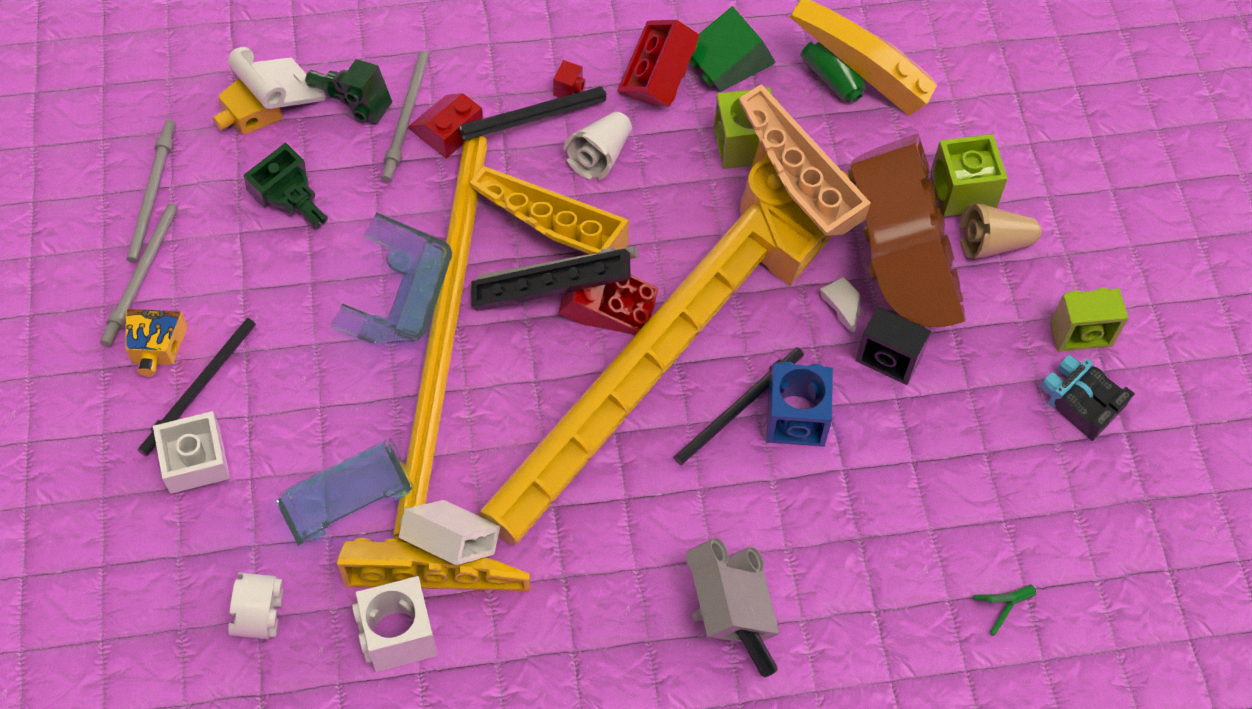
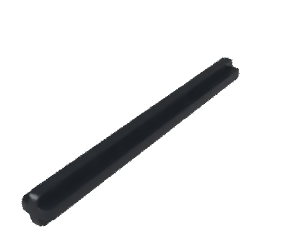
[459,87,607,141]

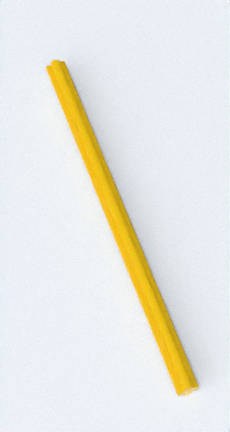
[393,136,487,542]

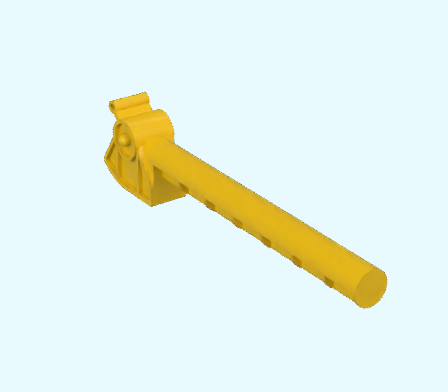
[478,140,849,546]

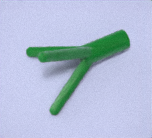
[973,584,1036,636]

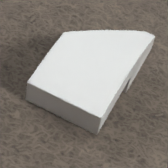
[820,277,861,332]

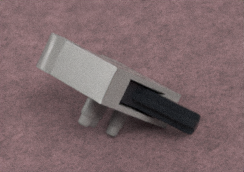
[686,538,780,677]

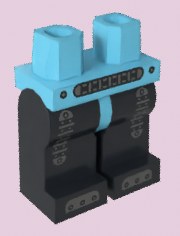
[1040,355,1135,442]

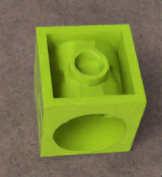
[713,88,777,169]
[930,134,1008,217]

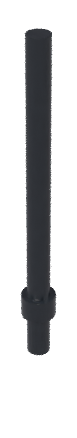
[137,318,256,456]
[674,347,804,465]

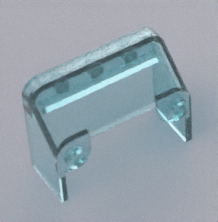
[330,212,452,344]
[275,438,413,546]

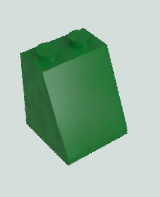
[689,6,776,92]

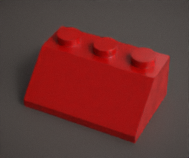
[617,20,700,107]

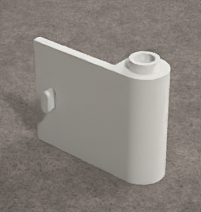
[228,47,326,109]

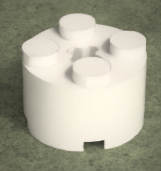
[228,572,283,640]

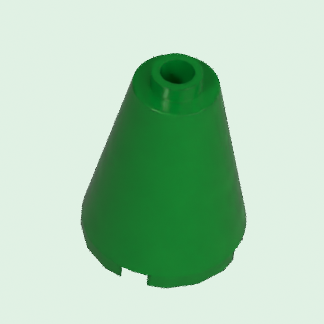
[800,41,866,103]

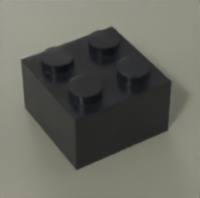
[855,307,931,385]

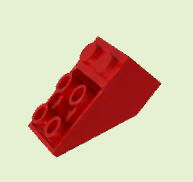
[558,253,659,335]

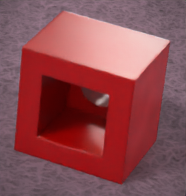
[553,60,586,98]

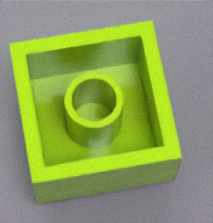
[1050,288,1129,352]

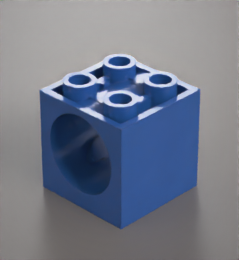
[766,362,833,447]

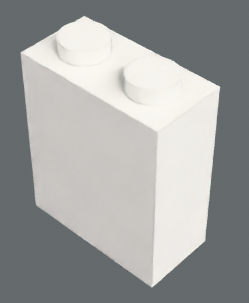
[399,500,501,565]

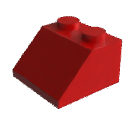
[408,93,483,159]

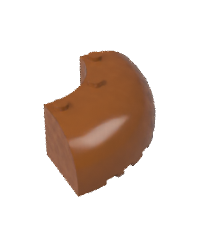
[847,133,966,327]

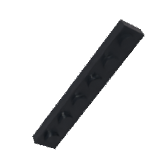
[471,249,631,311]

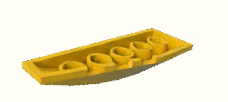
[789,0,937,116]
[469,166,629,254]
[337,538,531,591]

